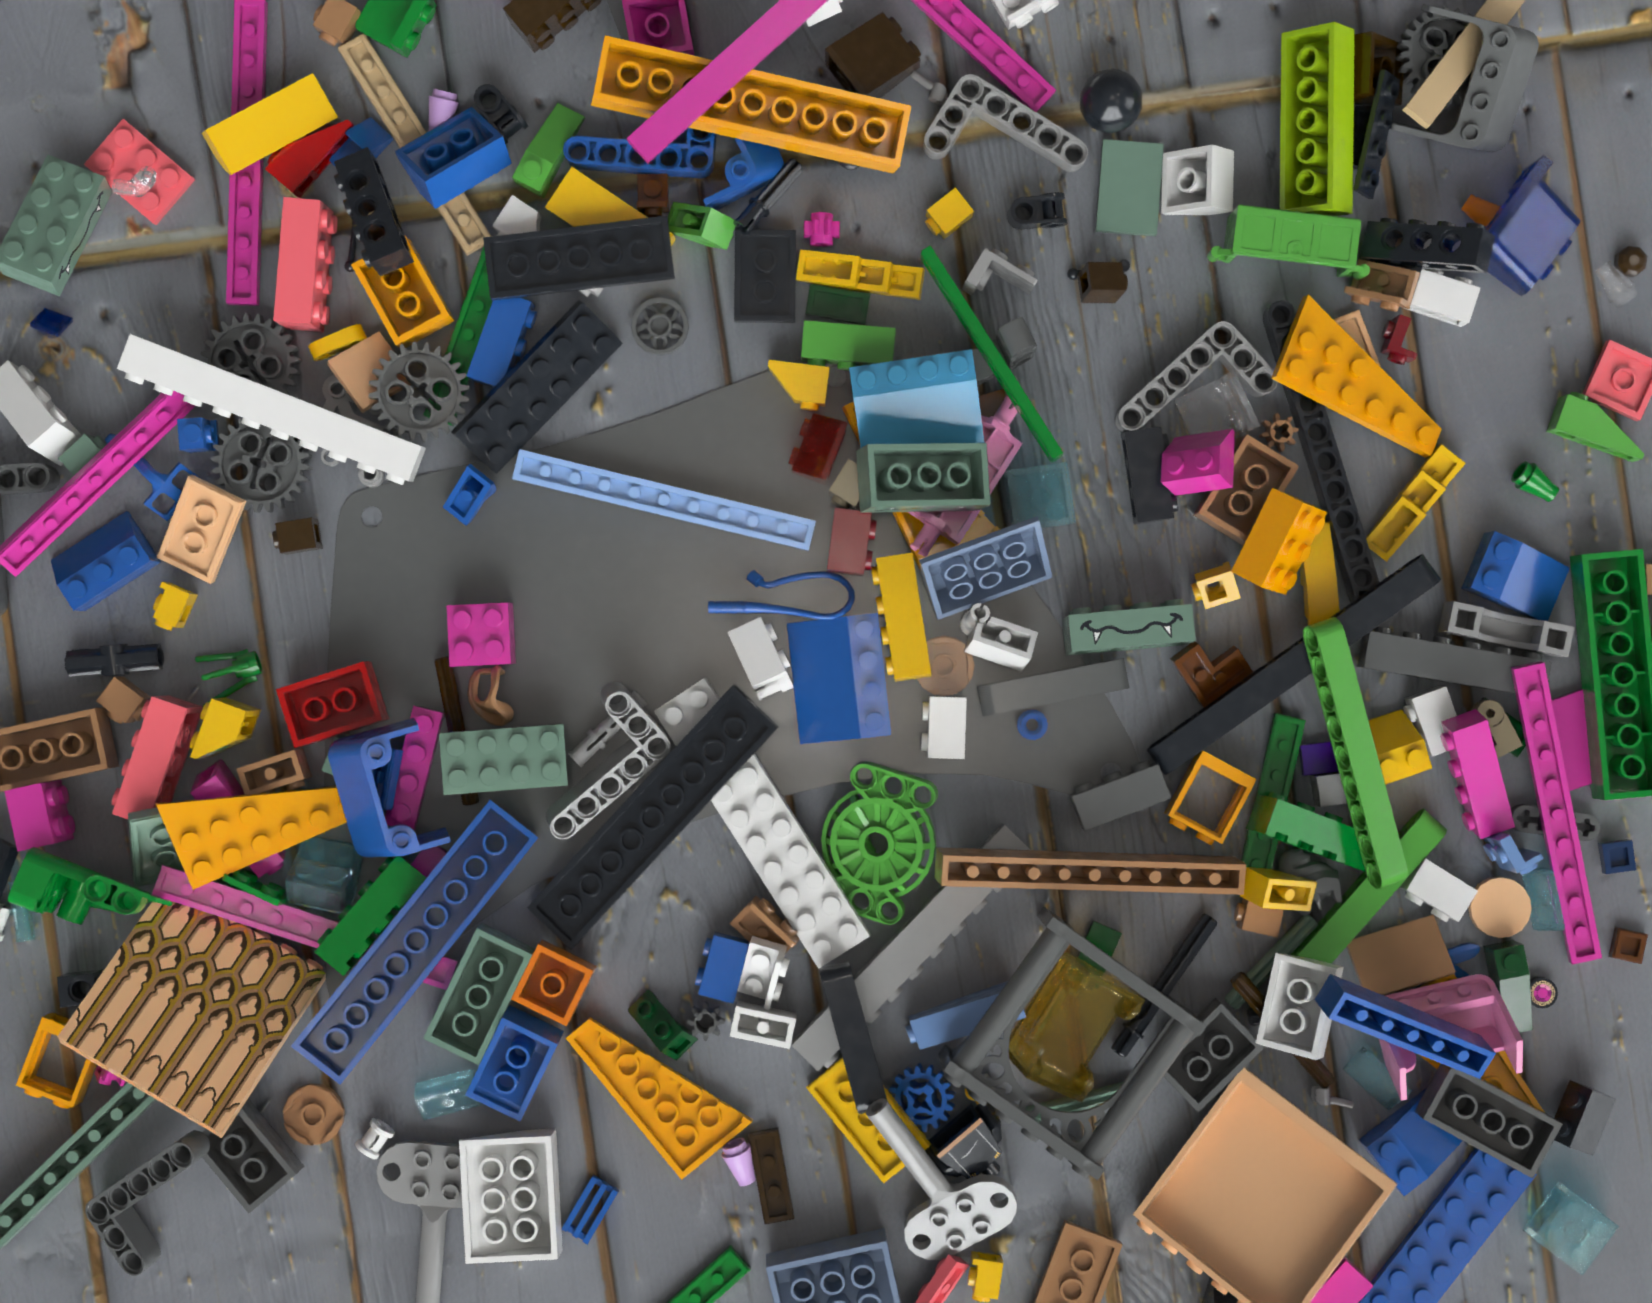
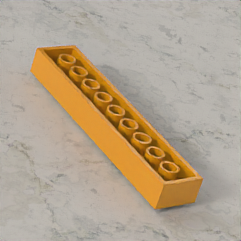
[591,35,911,174]

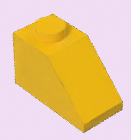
[768,360,830,411]
[1240,867,1317,911]

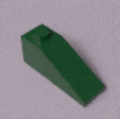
[1483,940,1533,1033]

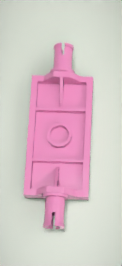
[908,395,1023,557]

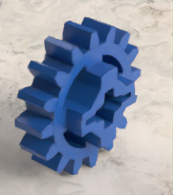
[889,1063,956,1132]

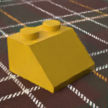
[1368,709,1432,785]

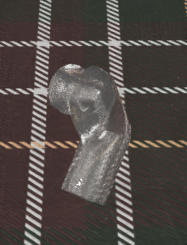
[112,166,156,197]

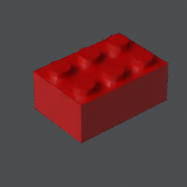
[276,661,389,748]

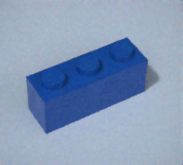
[466,298,537,388]

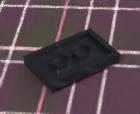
[734,229,796,323]

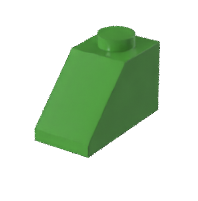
[668,202,735,250]

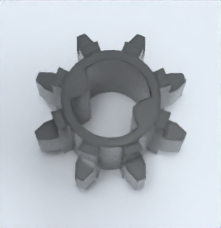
[687,1001,725,1041]

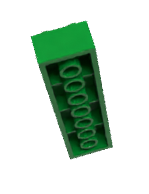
[1570,549,1652,800]

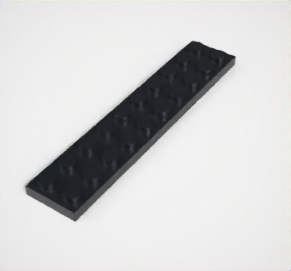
[527,685,779,950]

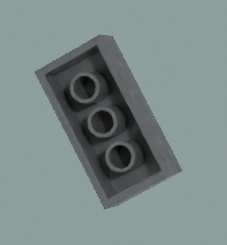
[1415,1064,1563,1178]

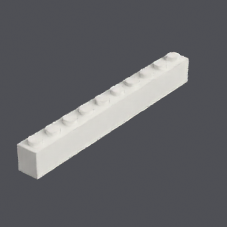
[117,334,426,485]

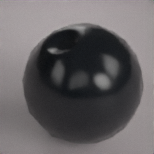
[1080,68,1142,134]

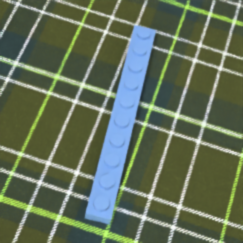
[512,449,816,551]

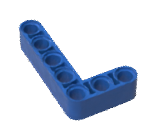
[563,128,717,179]

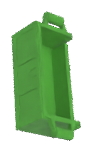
[1207,204,1370,280]

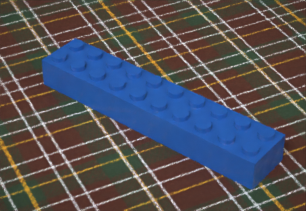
[291,800,539,1085]

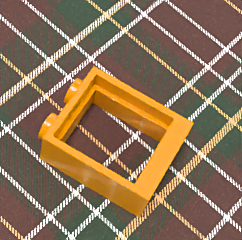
[1164,750,1257,846]
[16,1012,97,1109]

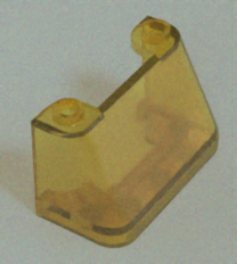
[1009,952,1145,1103]

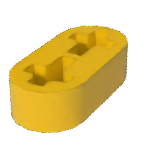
[308,324,367,361]

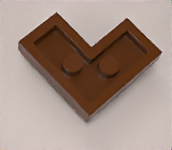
[1170,641,1253,708]

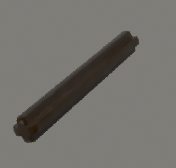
[435,656,479,806]
[1230,972,1335,1088]

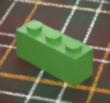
[801,320,896,371]

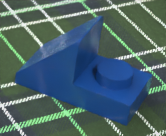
[329,117,394,167]
[443,464,497,526]

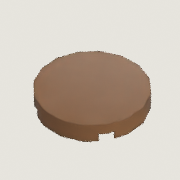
[916,636,975,696]
[283,1083,345,1145]

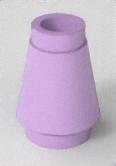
[428,89,459,132]
[722,1138,756,1186]

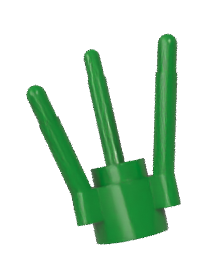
[195,649,263,707]

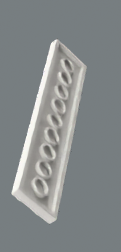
[654,678,871,968]

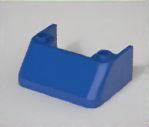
[703,138,784,210]
[328,718,451,858]

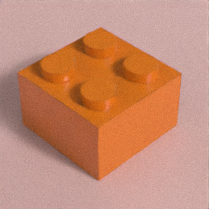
[511,939,597,1026]

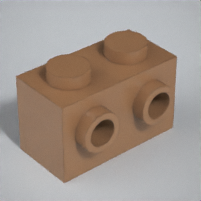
[236,748,312,795]

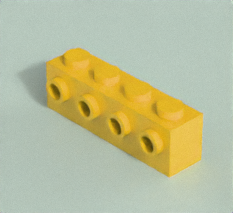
[871,552,931,682]

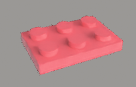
[84,118,195,225]

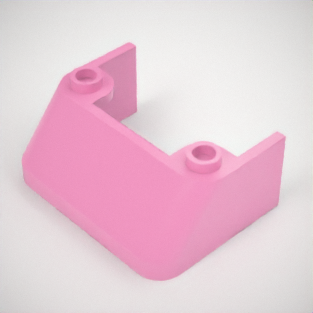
[1379,974,1523,1101]

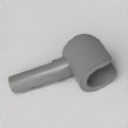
[911,71,948,106]
[1311,1086,1354,1109]

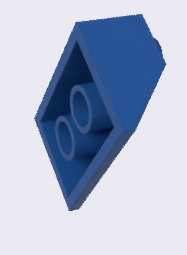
[395,107,512,209]
[51,511,161,611]

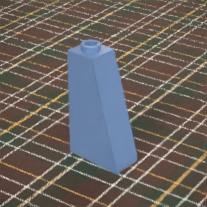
[905,981,1026,1050]

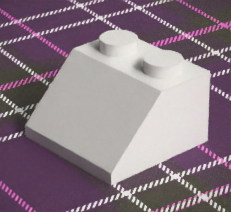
[1161,144,1234,215]

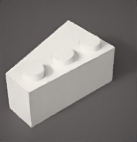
[0,360,82,466]

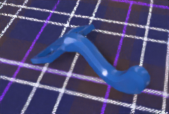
[105,433,202,521]

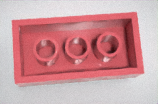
[273,197,337,332]
[112,695,203,819]

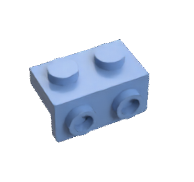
[1483,832,1544,875]

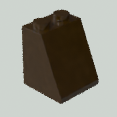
[825,12,921,98]

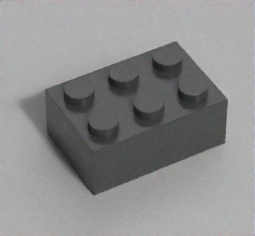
[1164,998,1265,1112]
[202,1099,304,1213]

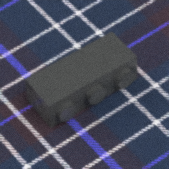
[1069,760,1171,831]

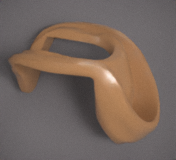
[467,665,514,726]

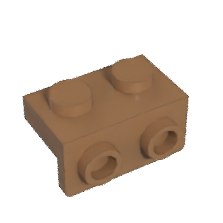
[1344,259,1420,312]
[730,896,799,952]

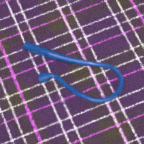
[708,570,855,620]

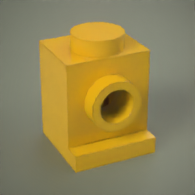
[1191,561,1241,609]
[153,582,198,631]
[968,1251,1003,1302]

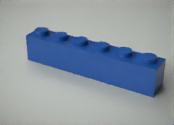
[1315,974,1496,1079]

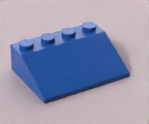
[787,613,891,744]

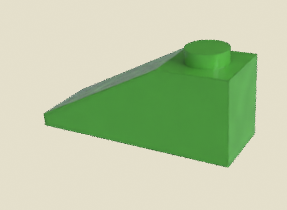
[512,103,585,198]
[1546,392,1644,462]

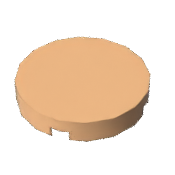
[1468,876,1532,938]

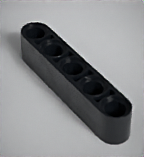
[819,961,887,1115]

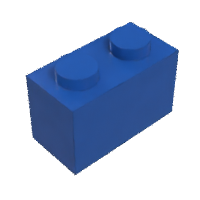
[695,931,750,1004]

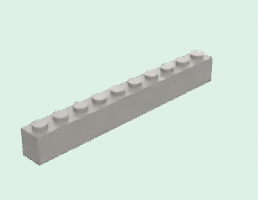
[791,823,1030,1071]

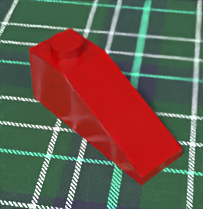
[265,119,354,198]

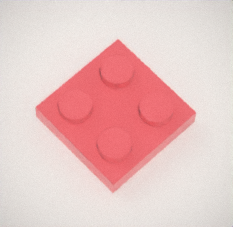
[1582,340,1652,421]

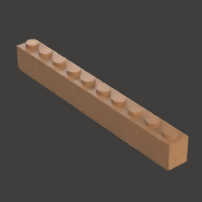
[934,847,1246,895]

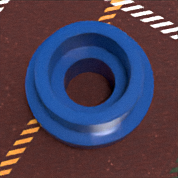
[1017,709,1048,740]

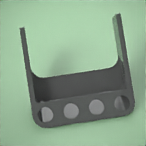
[1389,4,1539,152]

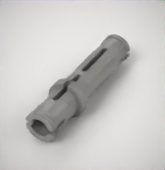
[568,690,647,767]

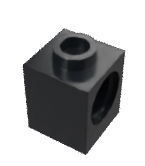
[57,969,103,1008]

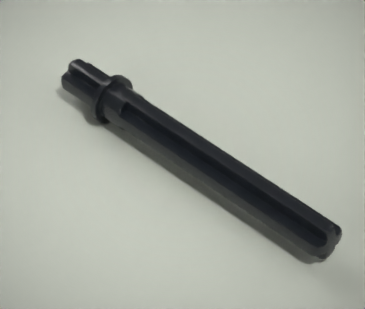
[1111,913,1217,1058]

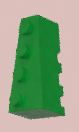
[1246,791,1365,872]
[314,856,427,976]

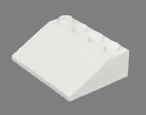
[459,1128,563,1264]

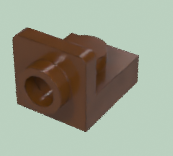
[637,174,669,218]

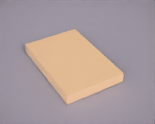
[156,475,246,584]

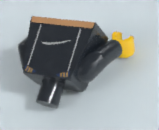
[921,1088,1002,1179]

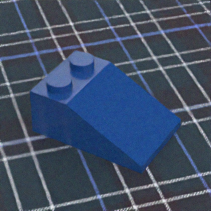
[1461,531,1570,621]
[465,1005,564,1121]
[1359,1088,1463,1196]

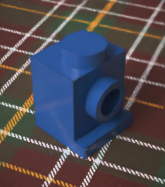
[177,417,219,453]

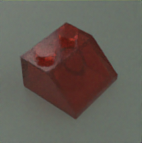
[788,413,848,485]

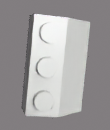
[1256,953,1344,1060]

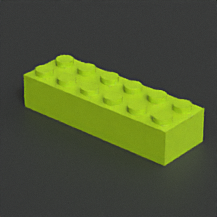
[1279,22,1355,216]

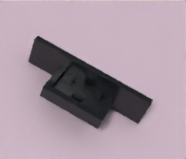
[1353,70,1400,199]

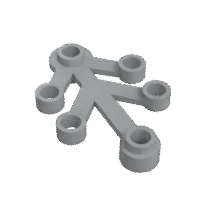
[321,375,397,488]

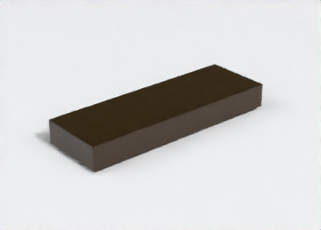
[748,1127,795,1225]

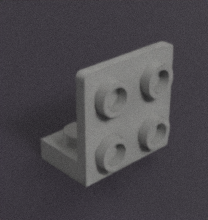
[962,248,1038,295]

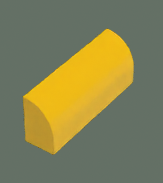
[201,73,338,175]
[545,167,676,246]

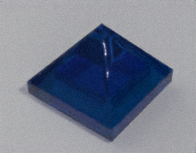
[30,308,73,339]

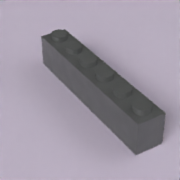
[1357,626,1552,694]

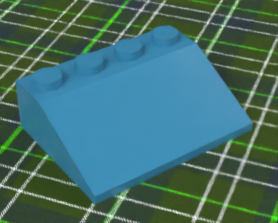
[849,349,985,448]

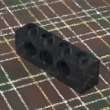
[334,147,414,277]
[1360,218,1495,273]

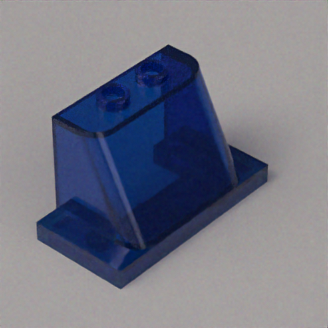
[1485,155,1581,296]

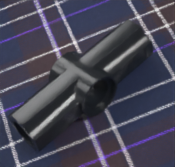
[64,644,164,677]

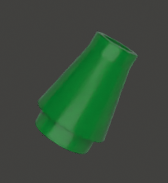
[1511,461,1559,502]

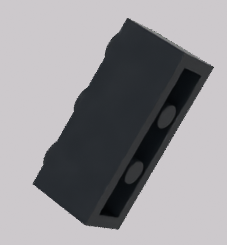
[1121,427,1178,524]

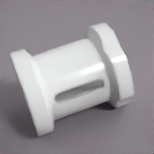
[355,1118,395,1159]

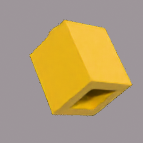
[925,187,974,239]

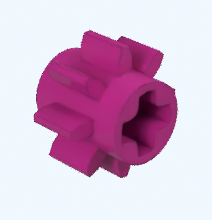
[804,212,840,247]

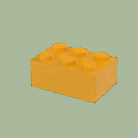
[351,235,455,348]
[1231,488,1327,595]

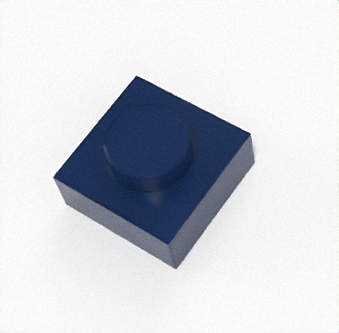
[1598,839,1636,874]

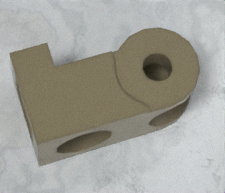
[1471,700,1523,759]

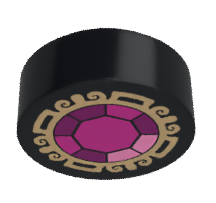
[1530,977,1558,1008]

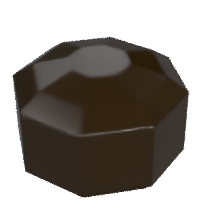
[1614,246,1647,277]

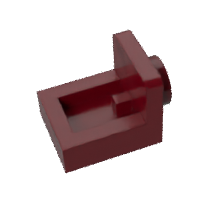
[1380,314,1417,365]

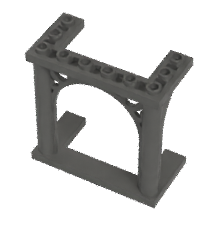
[938,906,1207,1180]

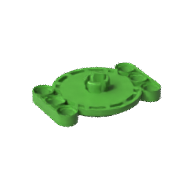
[821,761,938,925]

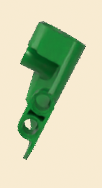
[8,847,173,925]

